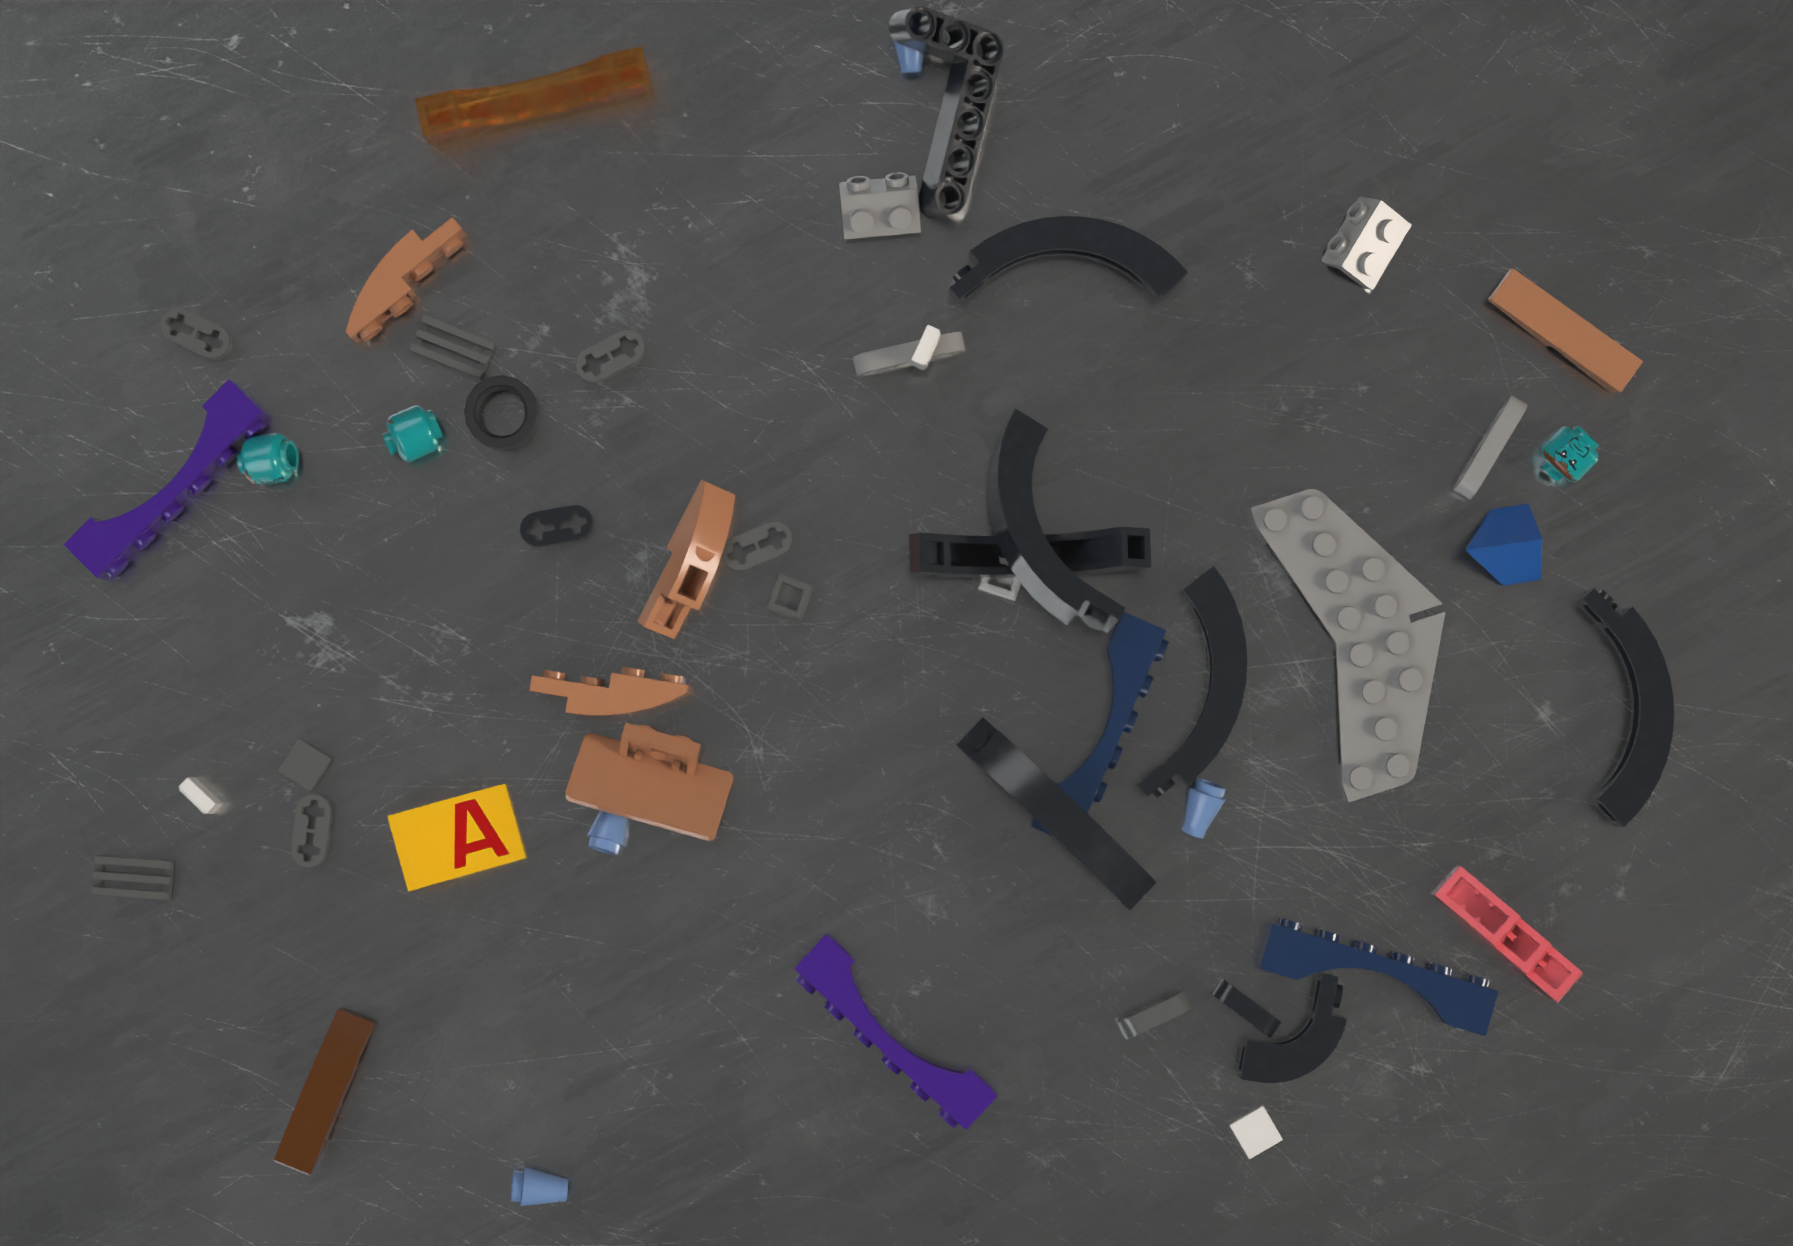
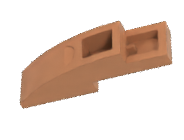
[346,217,467,343]
[637,479,735,639]
[529,667,691,716]

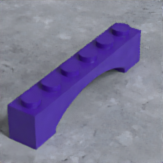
[63,379,269,579]
[794,933,998,1130]

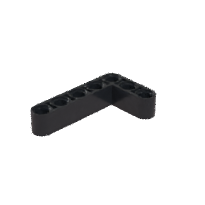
[889,6,1004,217]

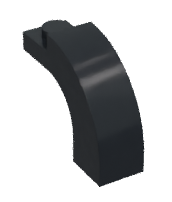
[1237,972,1347,1083]

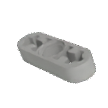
[852,332,966,377]
[1453,395,1528,500]

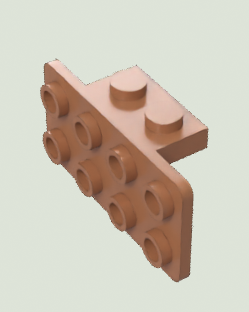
[565,723,733,841]

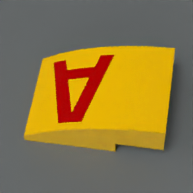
[387,784,527,892]

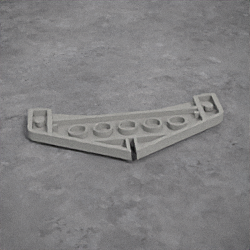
[1249,489,1446,803]

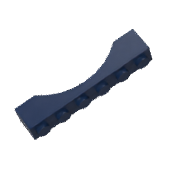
[1029,612,1169,836]
[1256,918,1499,1036]

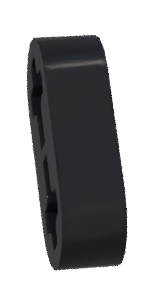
[520,505,594,548]
[1211,978,1282,1038]

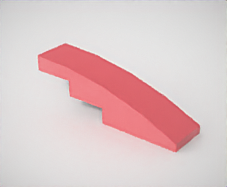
[1435,866,1583,1003]

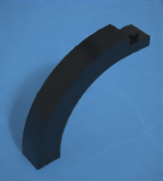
[949,216,1188,304]
[987,408,1125,633]
[909,526,1151,578]
[1135,566,1248,798]
[1576,588,1674,827]
[956,717,1157,910]

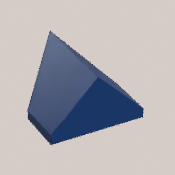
[1465,504,1542,586]

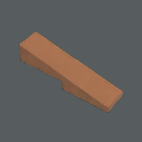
[1488,269,1644,393]

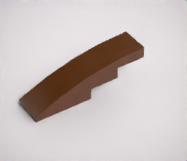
[274,1009,374,1176]

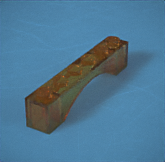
[415,46,654,145]

